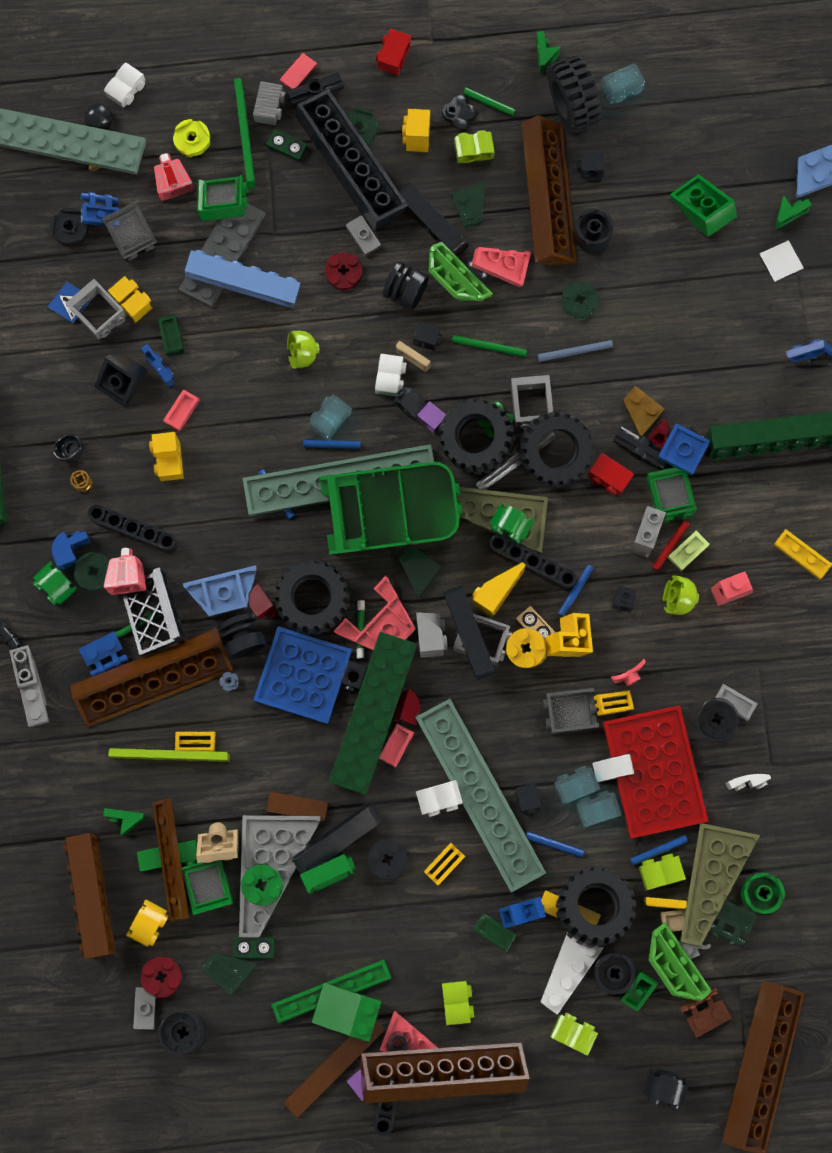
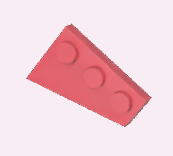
[380,1010,439,1052]

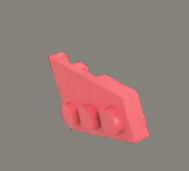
[471,247,531,287]

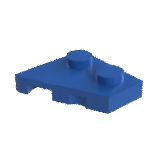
[786,339,832,362]
[141,344,175,388]

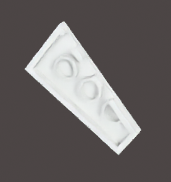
[541,932,604,1014]

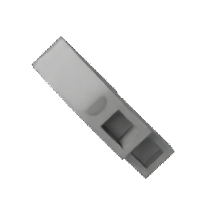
[10,645,49,727]

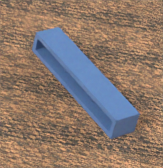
[185,250,300,309]

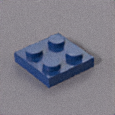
[658,424,710,475]

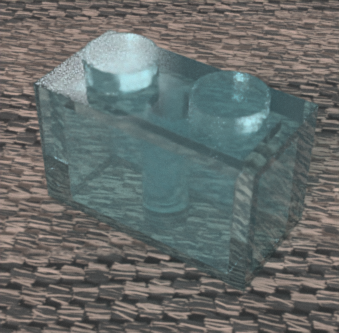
[601,63,645,104]
[309,394,351,441]
[553,766,600,806]
[575,790,622,829]

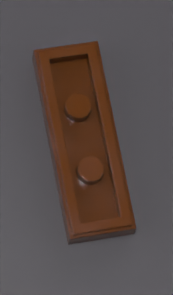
[266,792,328,822]

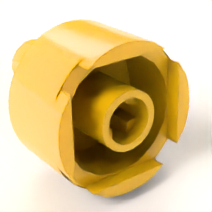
[506,628,547,668]
[126,900,169,947]

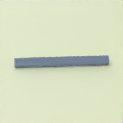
[538,340,613,362]

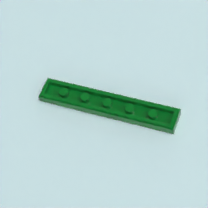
[234,78,256,189]
[271,959,392,1024]

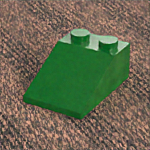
[670,174,737,237]
[312,983,382,1042]

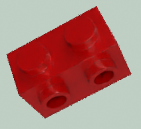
[376,29,411,76]
[588,453,634,497]

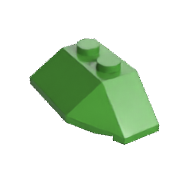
[429,242,493,301]
[649,922,712,1001]

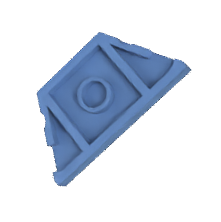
[796,145,832,198]
[183,565,257,617]

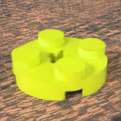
[173,119,211,158]

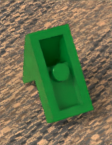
[536,31,561,74]
[775,196,812,229]
[103,808,147,836]
[620,972,658,1012]

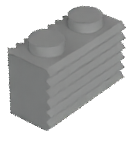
[253,81,286,126]

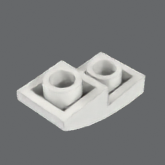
[593,754,634,782]
[725,774,771,791]

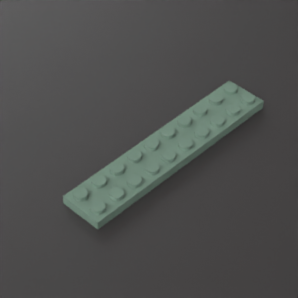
[0,108,147,175]
[243,444,434,516]
[416,699,546,893]

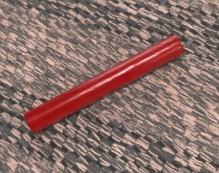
[652,520,690,571]

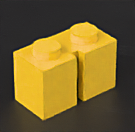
[108,276,152,323]

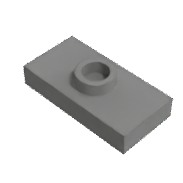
[346,215,381,257]
[133,987,156,1030]

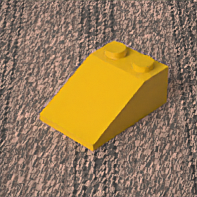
[472,562,526,619]

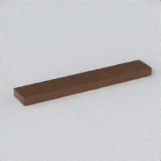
[152,798,189,922]
[283,1020,386,1118]

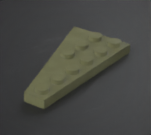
[457,487,548,555]
[680,823,760,947]

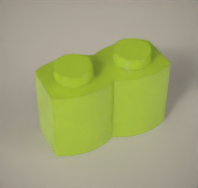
[454,130,495,163]
[639,853,686,891]
[442,981,474,1025]
[550,1013,598,1056]

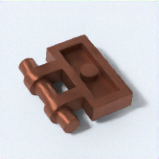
[679,987,732,1038]

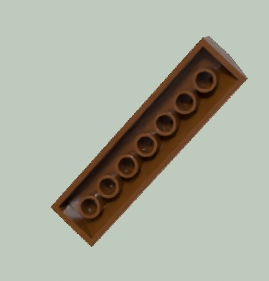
[522,115,577,266]
[70,629,234,728]
[722,980,805,1153]
[361,1043,530,1104]

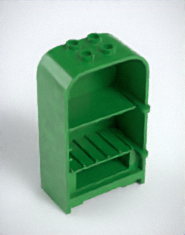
[319,462,463,555]

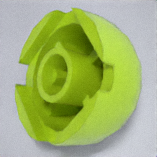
[287,331,319,368]
[663,575,699,615]

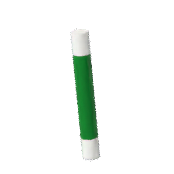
[357,600,365,659]

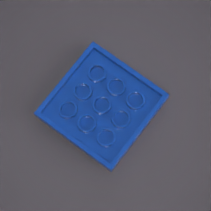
[253,627,352,724]

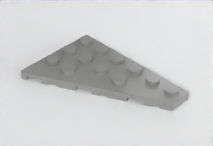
[239,815,320,937]

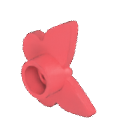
[611,659,646,687]

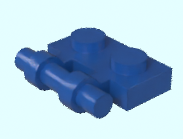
[80,192,119,228]
[79,631,129,677]

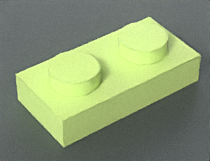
[668,531,710,571]

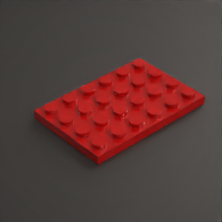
[603,705,709,839]

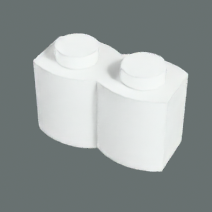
[104,63,145,108]
[375,354,407,396]
[416,780,463,817]

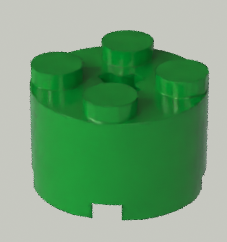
[489,503,535,544]
[33,561,77,605]
[241,864,284,906]
[740,873,785,914]

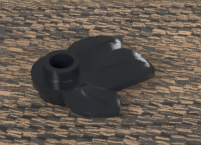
[442,95,478,130]

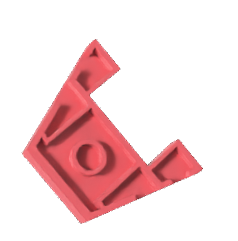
[334,576,416,650]

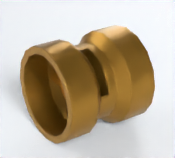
[70,470,93,493]

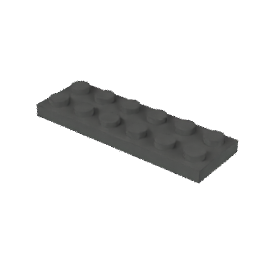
[178,196,266,308]

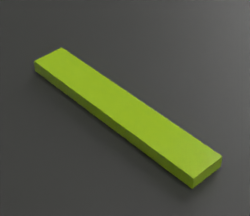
[109,748,230,762]

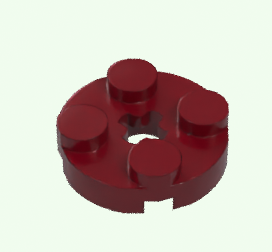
[325,253,362,291]
[141,957,182,999]

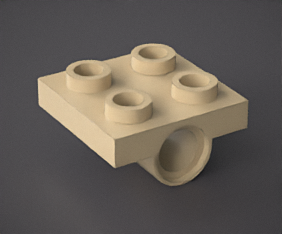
[196,823,239,863]

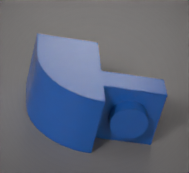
[52,531,91,571]
[499,897,546,929]

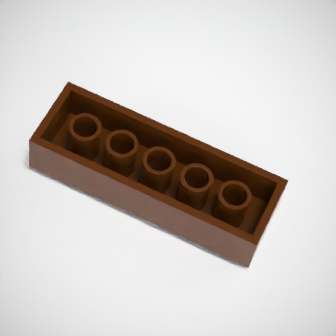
[64,833,116,959]

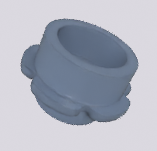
[219,672,239,691]

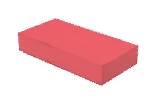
[280,53,317,89]
[163,390,200,432]
[379,724,414,768]

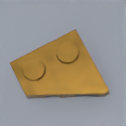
[623,386,665,436]

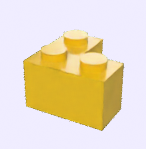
[402,109,430,152]
[149,432,184,481]
[546,613,593,657]

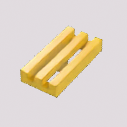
[594,690,634,716]
[175,732,216,752]
[424,843,465,885]
[644,897,687,909]

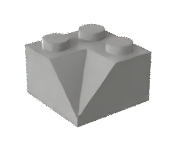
[416,612,447,658]

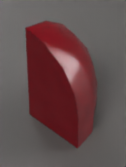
[648,418,671,450]
[249,584,279,619]
[392,689,420,725]

